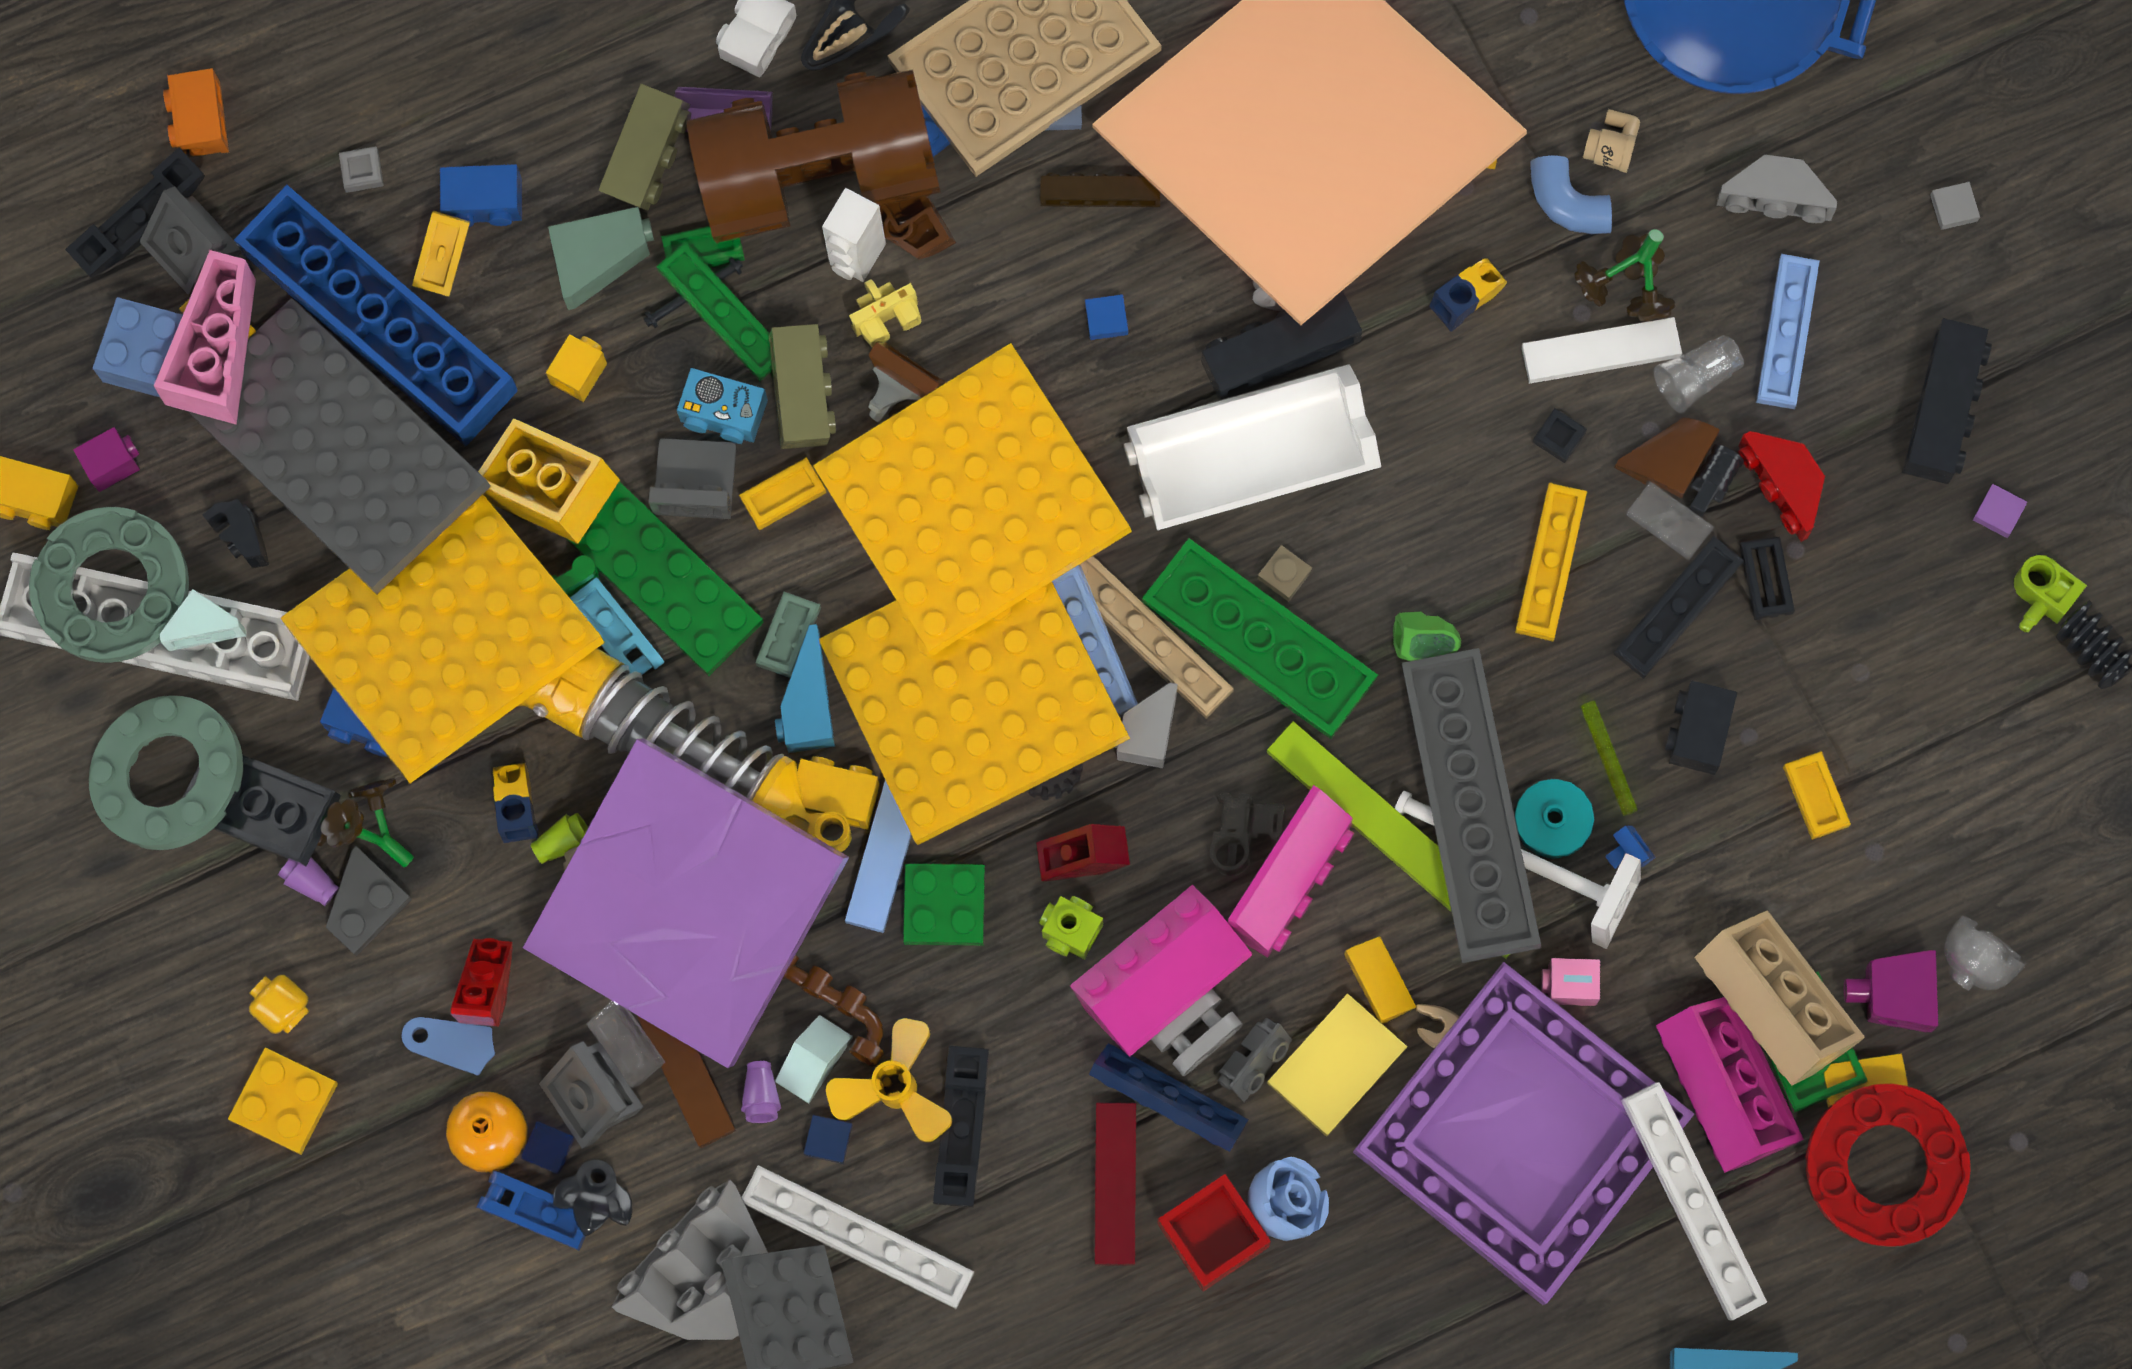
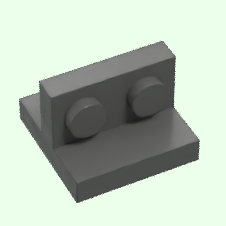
[140,186,240,295]
[539,1041,643,1149]

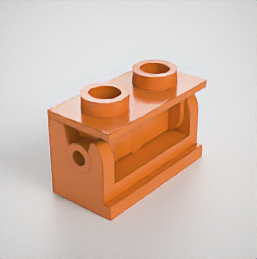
[163,68,229,156]

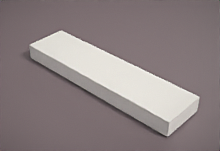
[1522,317,1682,384]

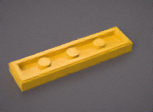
[1515,483,1587,641]

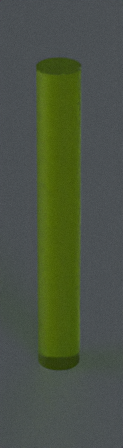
[1581,701,1638,816]

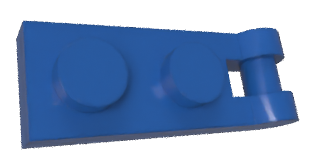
[476,1170,586,1251]

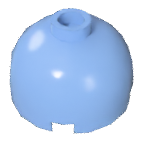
[1247,1157,1329,1241]

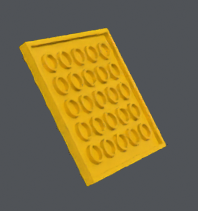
[813,343,1132,656]
[281,494,604,784]
[819,582,1130,845]

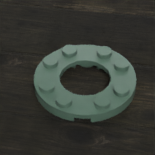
[29,507,189,663]
[89,696,243,850]

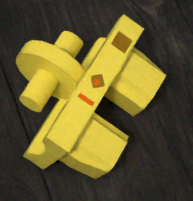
[849,279,921,348]

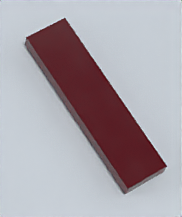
[1095,1103,1136,1266]

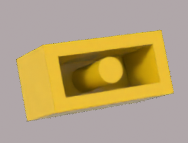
[0,456,79,530]
[797,756,880,830]

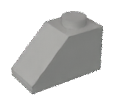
[1113,683,1178,768]

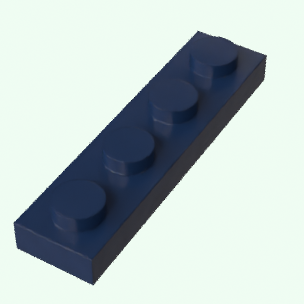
[1089,1043,1249,1152]

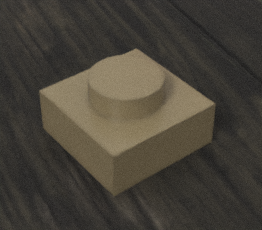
[1258,545,1312,602]

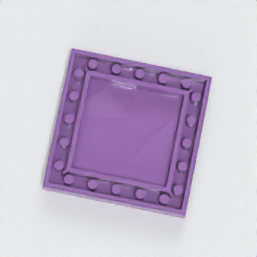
[523,738,849,1068]
[1353,962,1694,1305]

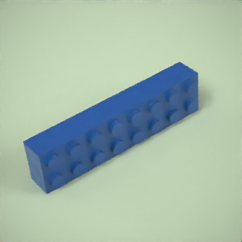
[234,185,518,446]

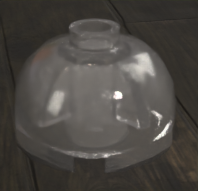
[1944,915,2027,991]

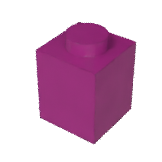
[73,427,140,492]

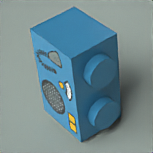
[677,368,768,444]

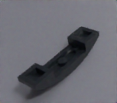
[65,147,205,278]
[933,1046,989,1208]

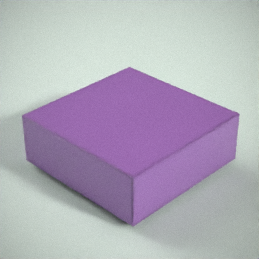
[1973,484,2027,538]

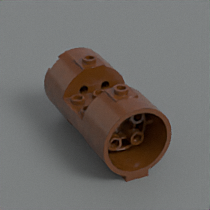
[687,69,941,243]

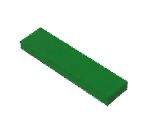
[656,242,772,381]

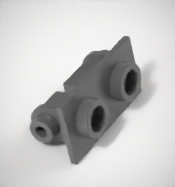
[1217,1018,1292,1103]

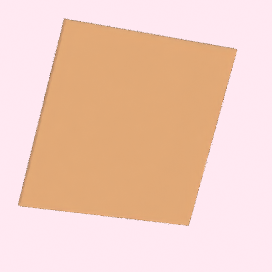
[1092,0,1527,325]

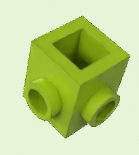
[1039,896,1103,960]

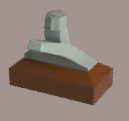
[869,342,947,423]

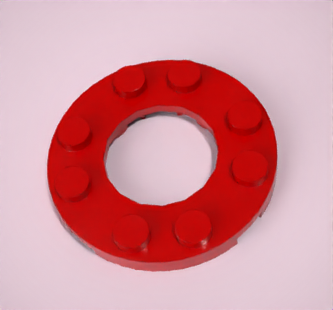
[1806,1084,1970,1247]

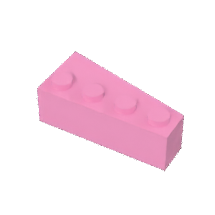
[154,250,256,425]

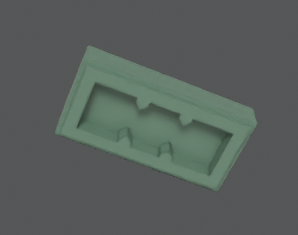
[756,592,821,678]

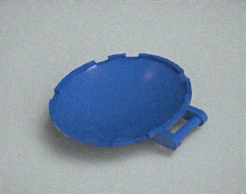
[1624,0,1876,94]

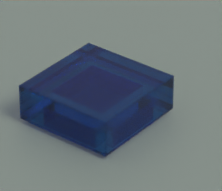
[521,1121,575,1175]

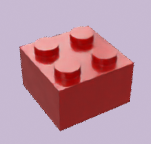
[1158,1174,1271,1292]

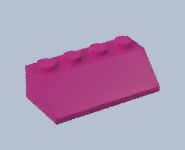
[1228,785,1355,958]
[1070,885,1252,1057]
[1656,997,1804,1173]

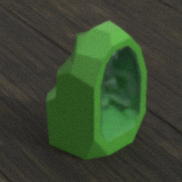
[1393,612,1461,661]

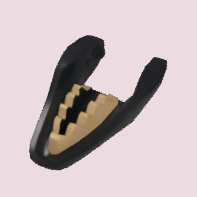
[801,0,910,71]

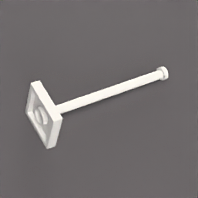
[1395,791,1641,949]

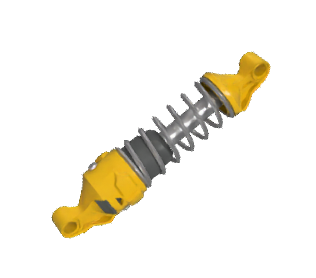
[518,648,852,852]

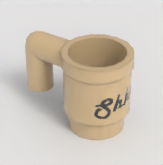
[1583,109,1640,173]

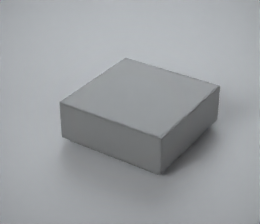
[339,146,384,193]
[1930,182,1980,230]

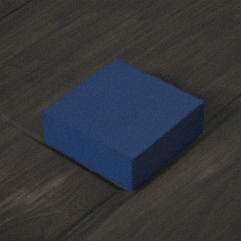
[804,1115,853,1164]

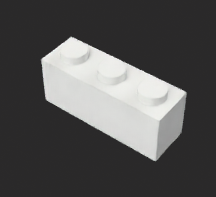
[822,188,886,282]

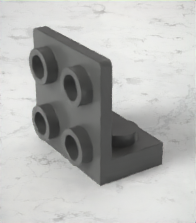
[649,439,737,519]

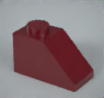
[1036,824,1130,881]

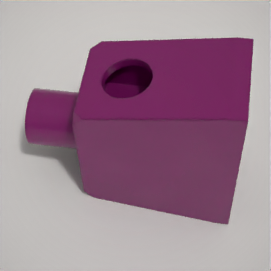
[1843,950,1938,1032]

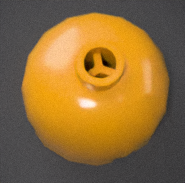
[446,1092,528,1172]

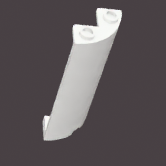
[1124,364,1381,530]

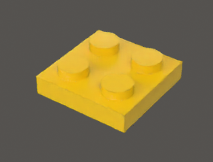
[228,1048,338,1155]

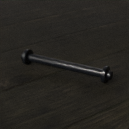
[643,257,743,328]

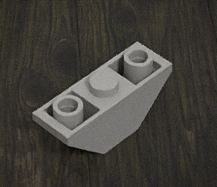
[1716,155,1837,223]

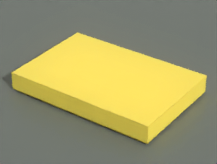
[1267,993,1408,1137]

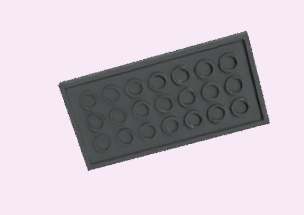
[187,298,491,595]

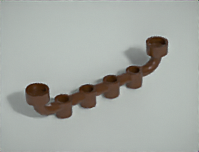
[782,955,884,1067]

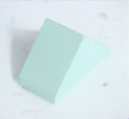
[160,589,246,651]
[775,1015,853,1104]

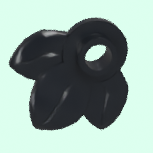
[553,1159,633,1236]

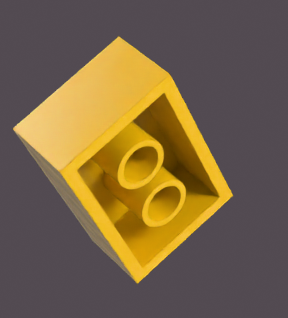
[478,419,620,544]

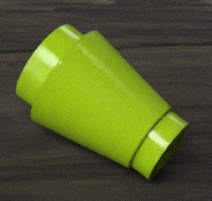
[531,813,588,864]

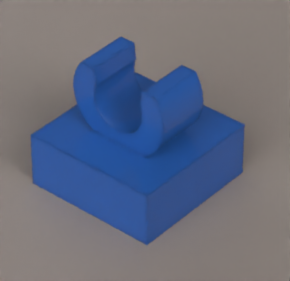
[1605,826,1656,869]

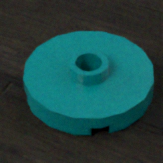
[1514,779,1594,859]

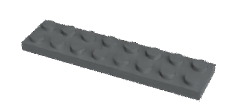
[1402,648,1541,963]

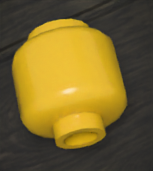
[249,975,309,1034]

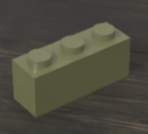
[598,84,691,211]
[769,324,836,449]

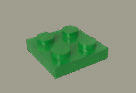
[903,864,985,946]

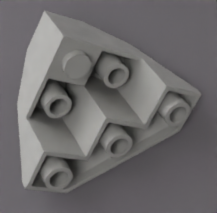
[612,1180,768,1340]

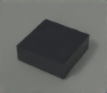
[1532,408,1587,463]

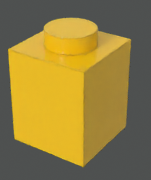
[546,334,607,402]

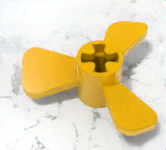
[826,1018,952,1142]

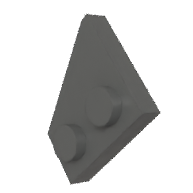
[326,846,412,957]

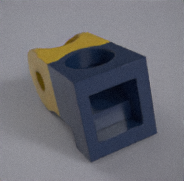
[1429,258,1507,332]
[493,763,539,843]

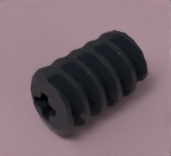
[2056,600,2132,689]

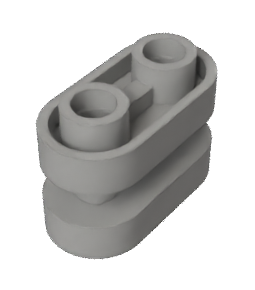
[1151,989,1243,1076]

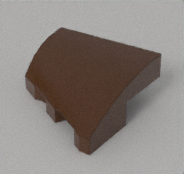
[880,195,956,260]
[1614,417,1720,499]

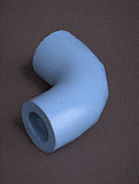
[1530,156,1612,234]

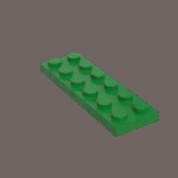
[565,481,764,677]
[1142,538,1378,739]

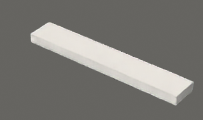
[1621,1082,1767,1320]
[742,1165,974,1309]

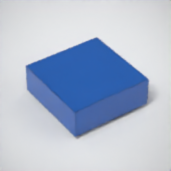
[1085,295,1128,340]

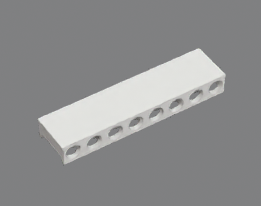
[0,552,310,701]

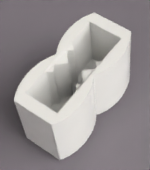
[716,0,797,78]

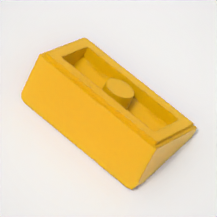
[1344,936,1416,1024]

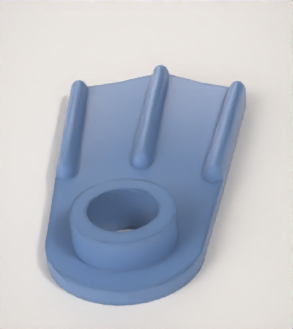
[402,1017,495,1076]

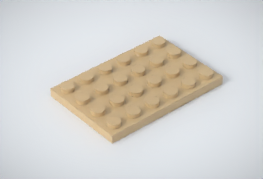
[888,0,1161,177]

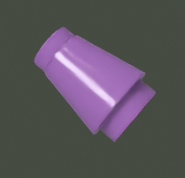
[278,857,339,906]
[741,1061,781,1123]

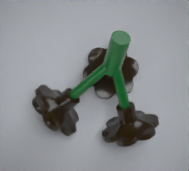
[1574,229,1675,321]
[317,778,414,868]

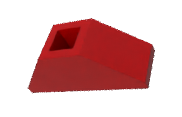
[1738,431,1825,542]
[451,938,513,1027]

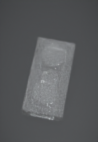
[586,1001,665,1088]

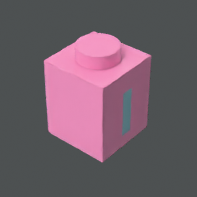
[1541,958,1600,1006]

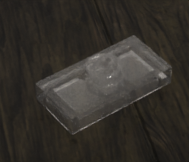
[1626,482,1714,561]

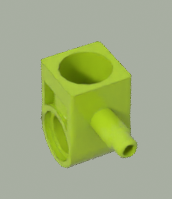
[2014,555,2087,632]

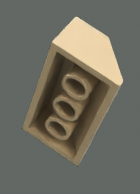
[1694,910,1865,1085]

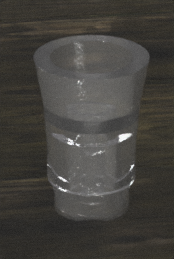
[1654,335,1744,413]

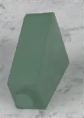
[548,207,654,310]

